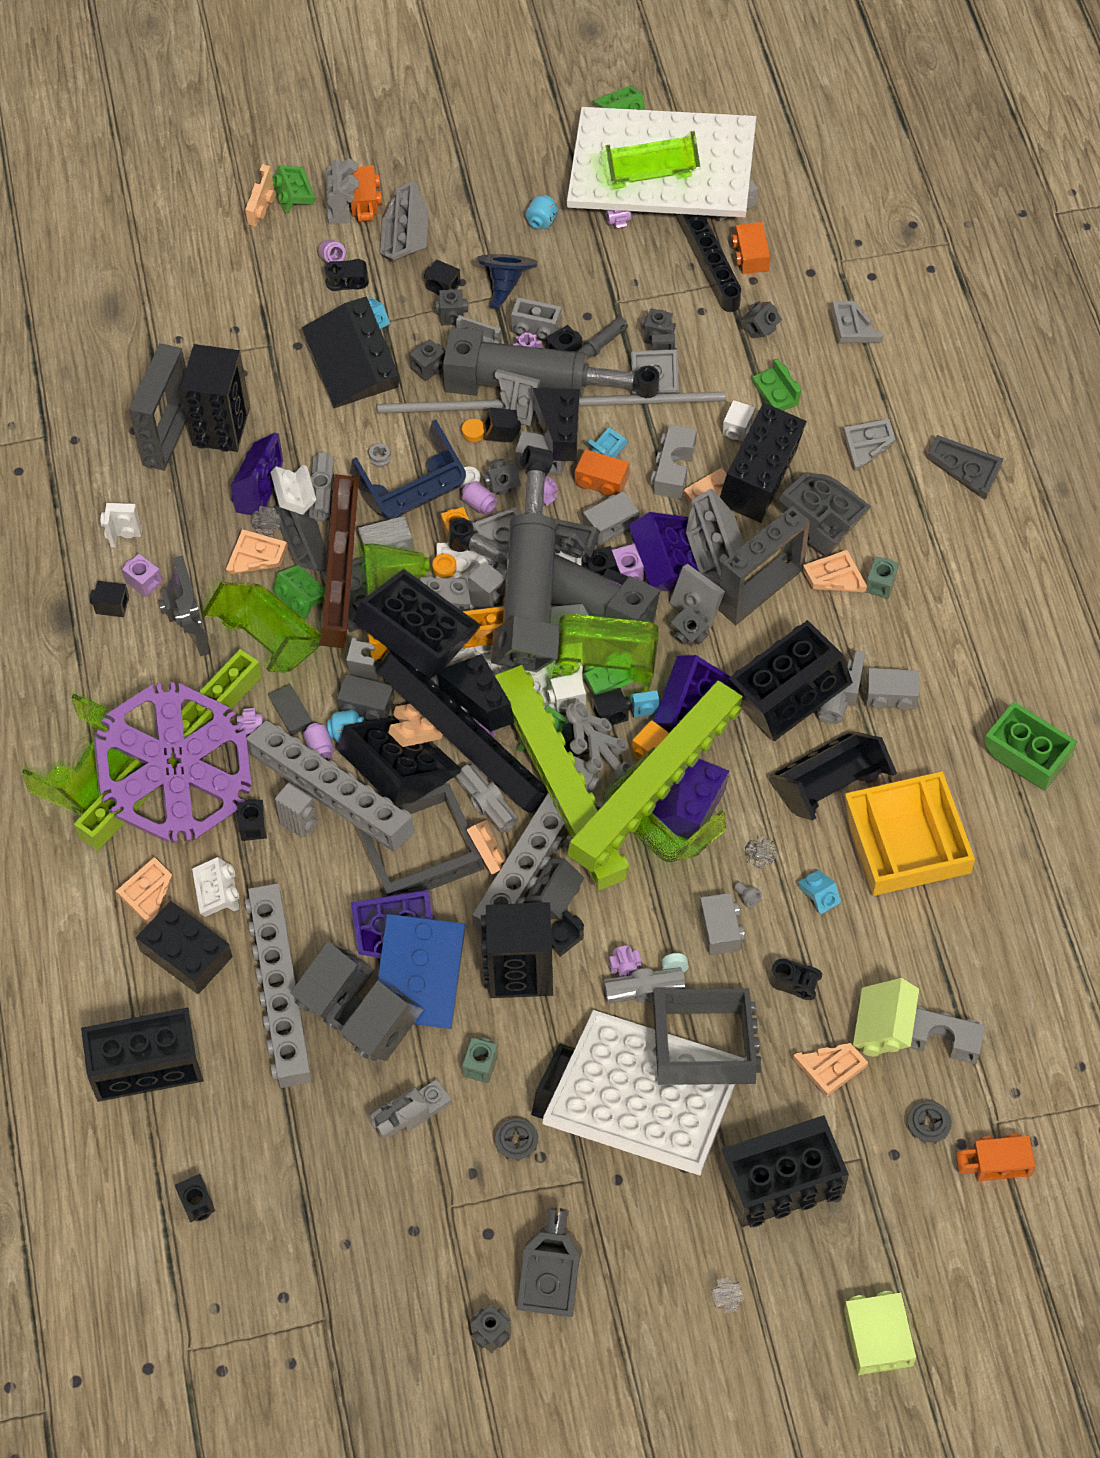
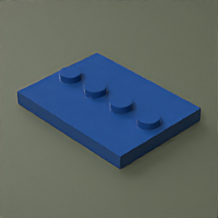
[378,914,466,1029]

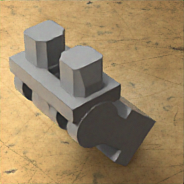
[326,158,359,224]

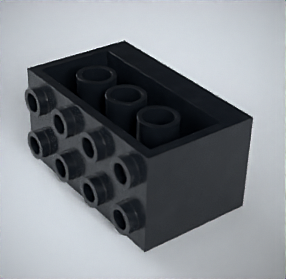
[180,344,250,452]
[720,402,807,523]
[729,620,853,741]
[481,902,553,998]
[81,1007,204,1102]
[719,1115,849,1227]

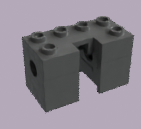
[290,941,424,1061]

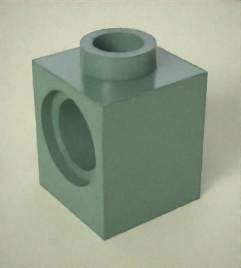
[865,556,899,599]
[462,1038,498,1083]

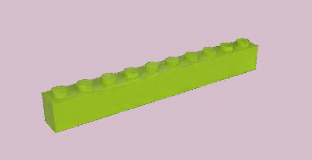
[74,649,262,852]
[495,665,629,891]
[567,681,743,873]

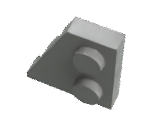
[831,301,883,343]
[495,369,540,426]
[843,419,895,471]

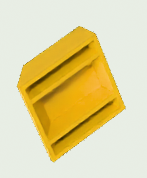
[845,771,975,896]

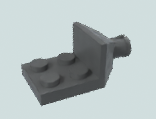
[517,1207,582,1317]

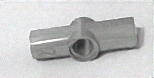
[309,452,334,521]
[456,764,518,833]
[604,968,686,1004]

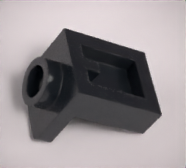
[551,910,584,957]

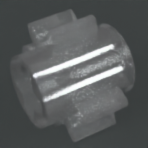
[251,506,281,536]
[744,835,776,869]
[711,1276,744,1314]

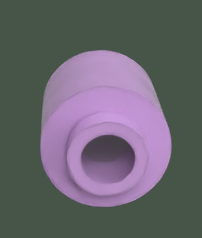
[318,239,346,263]
[462,481,497,515]
[303,723,334,760]

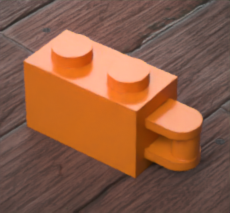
[351,165,382,222]
[956,1134,1035,1181]

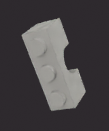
[651,424,697,500]
[908,1006,986,1064]

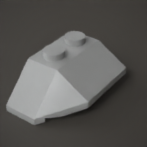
[380,181,429,260]
[686,489,745,586]

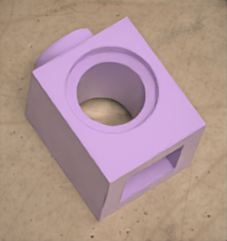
[612,544,644,581]
[122,554,163,597]

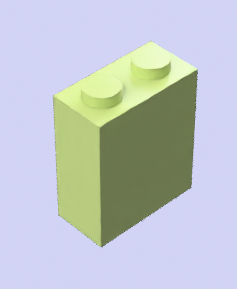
[853,978,919,1057]
[844,1291,916,1375]

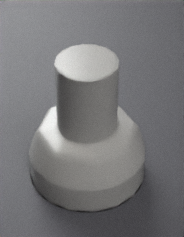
[734,882,762,908]

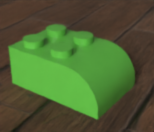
[985,701,1077,791]

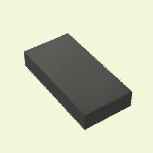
[268,684,313,736]

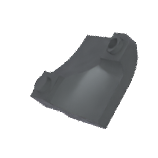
[778,472,871,556]
[158,555,210,656]

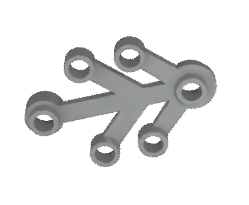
[566,702,636,784]

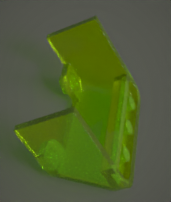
[599,131,700,189]
[202,582,320,673]
[549,614,659,692]
[21,694,133,815]
[603,747,726,862]

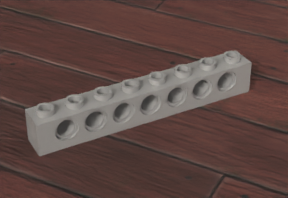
[245,720,415,852]
[472,756,600,930]
[245,883,312,1088]

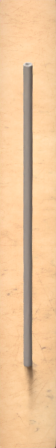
[377,392,726,413]

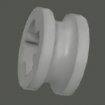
[369,443,391,467]

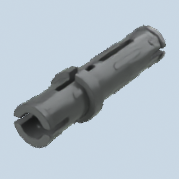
[576,316,628,360]

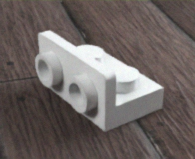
[271,465,316,515]
[101,503,142,548]
[192,857,239,917]

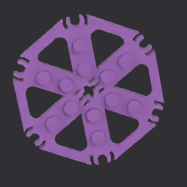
[94,682,252,843]

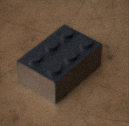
[136,900,233,994]

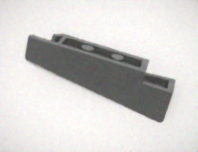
[271,489,327,572]

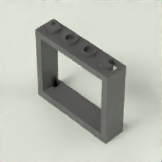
[129,343,187,471]
[719,506,810,625]
[355,783,484,897]
[653,988,761,1085]

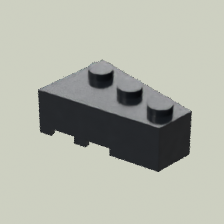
[532,388,580,461]
[437,654,514,732]

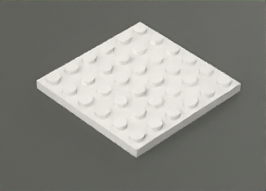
[542,1010,745,1176]

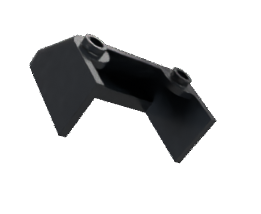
[770,731,897,820]

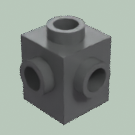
[435,289,468,326]
[740,301,782,338]
[641,308,676,344]
[409,339,446,381]
[483,459,521,495]
[670,606,709,647]
[471,1304,511,1354]

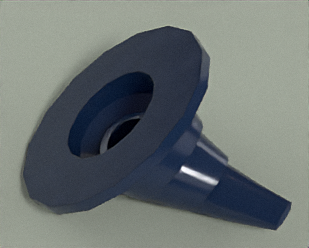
[477,254,538,309]

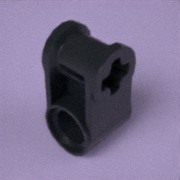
[325,259,369,291]
[769,958,822,1000]

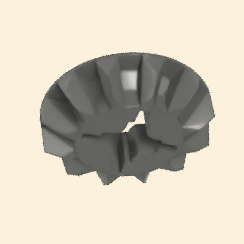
[908,1101,952,1144]
[495,1118,538,1161]

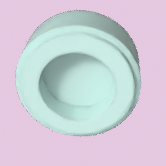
[661,953,689,973]

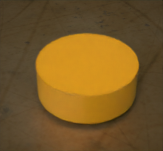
[462,419,485,442]
[432,554,457,578]

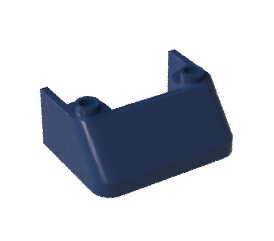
[350,419,466,519]

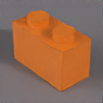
[732,222,770,274]
[575,449,629,496]

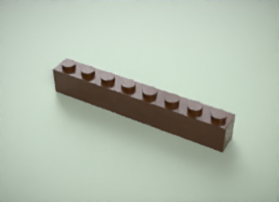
[319,474,359,649]

